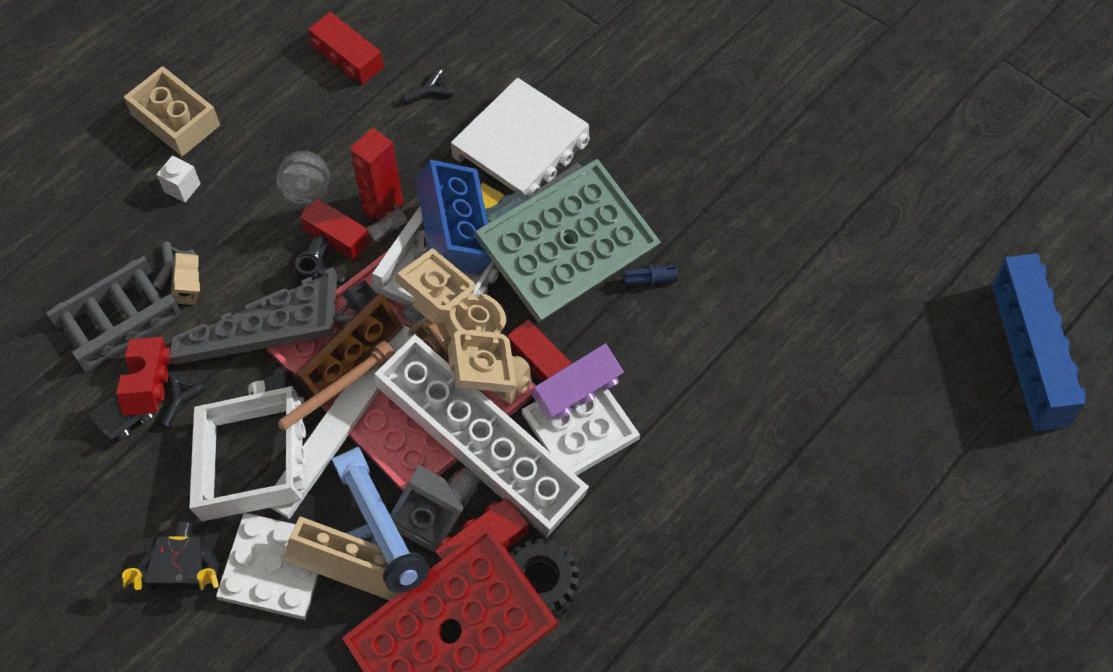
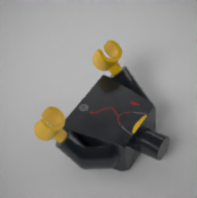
[122,522,220,592]

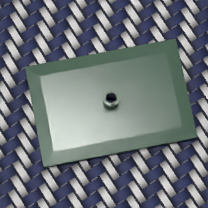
[473,159,661,323]

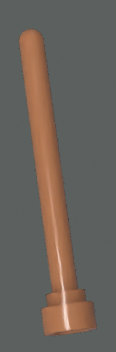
[278,341,395,430]

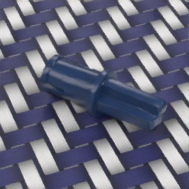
[623,264,678,286]

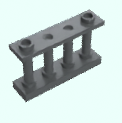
[46,256,182,372]

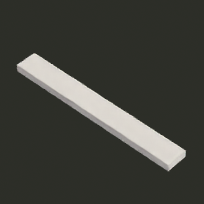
[270,324,412,519]

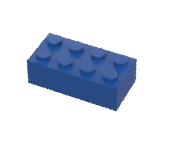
[415,160,492,275]

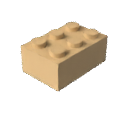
[124,66,220,156]

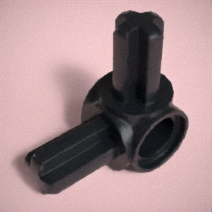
[295,235,346,290]

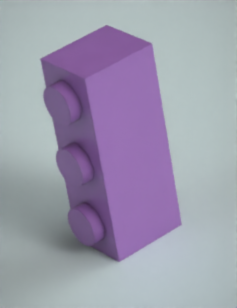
[530,343,624,420]

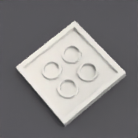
[522,387,640,476]
[216,513,319,620]

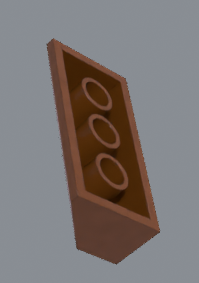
[292,293,404,407]

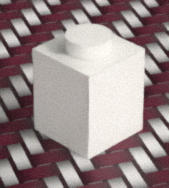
[156,155,200,203]

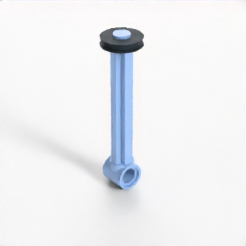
[332,447,429,593]

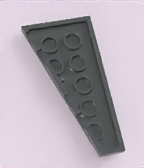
[169,267,337,365]

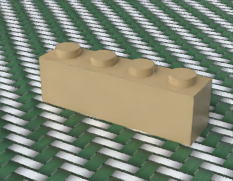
[283,516,399,600]

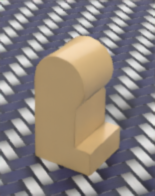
[171,253,200,305]

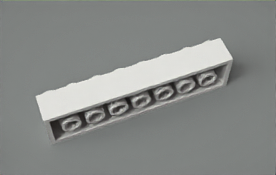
[374,335,589,538]

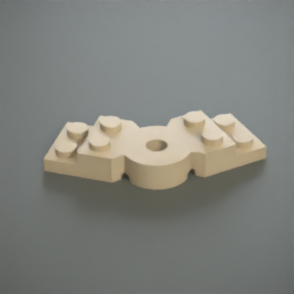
[394,248,516,393]

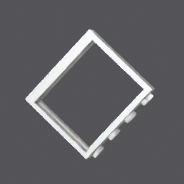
[189,386,306,521]

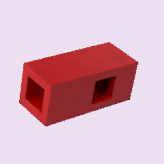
[300,199,370,261]
[507,319,572,383]

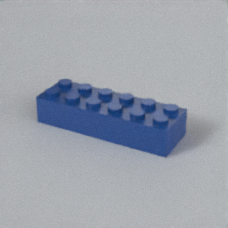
[991,254,1086,432]

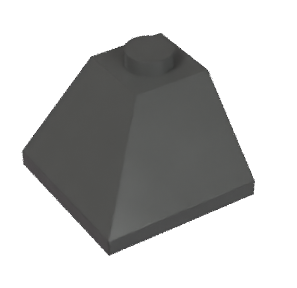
[390,465,463,553]

